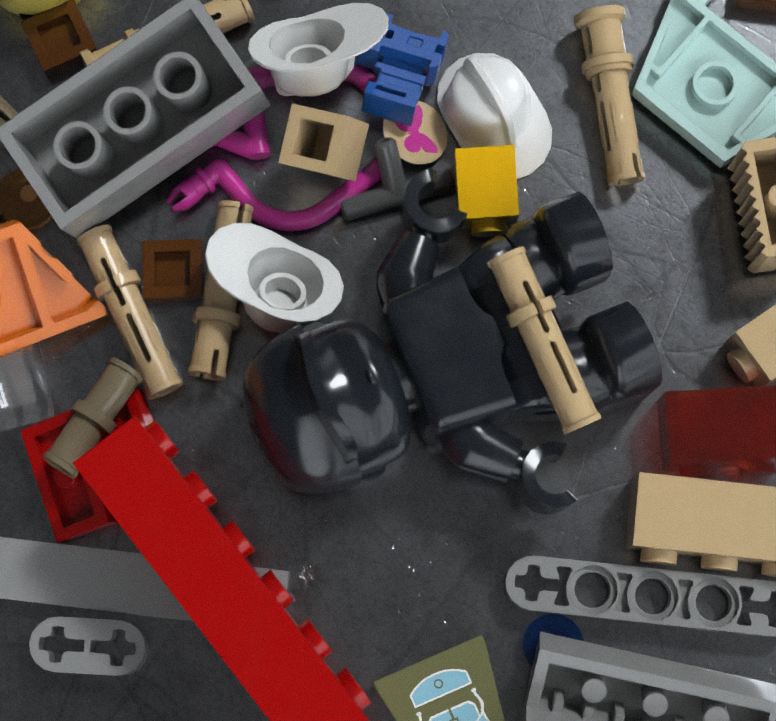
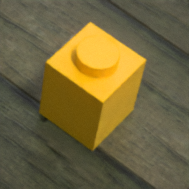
[454,145,519,237]

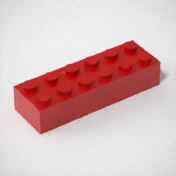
[73,416,372,721]

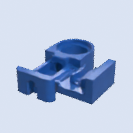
[354,13,449,126]

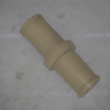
[42,357,144,479]

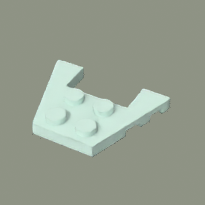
[631,0,776,168]

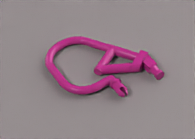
[167,64,385,231]

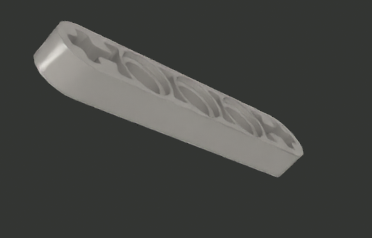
[503,556,776,637]

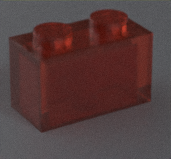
[657,385,776,479]

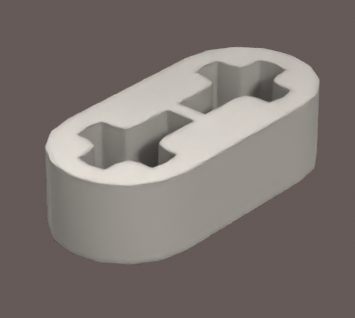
[29,617,149,676]

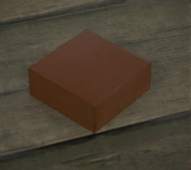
[21,0,97,79]
[142,239,204,303]

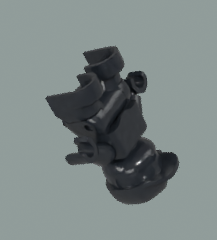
[243,169,662,515]

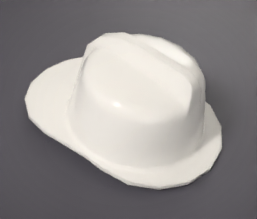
[248,3,389,97]
[437,53,552,179]
[205,223,344,334]

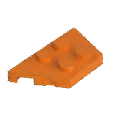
[0,219,108,356]

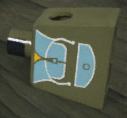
[373,635,505,721]

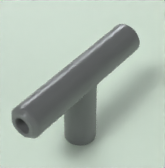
[341,137,456,221]

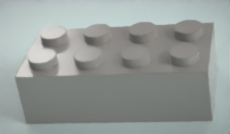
[0,0,271,239]

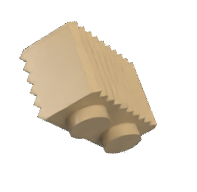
[728,137,776,273]

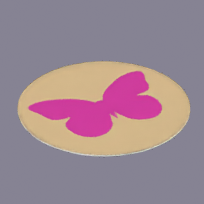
[383,101,448,164]

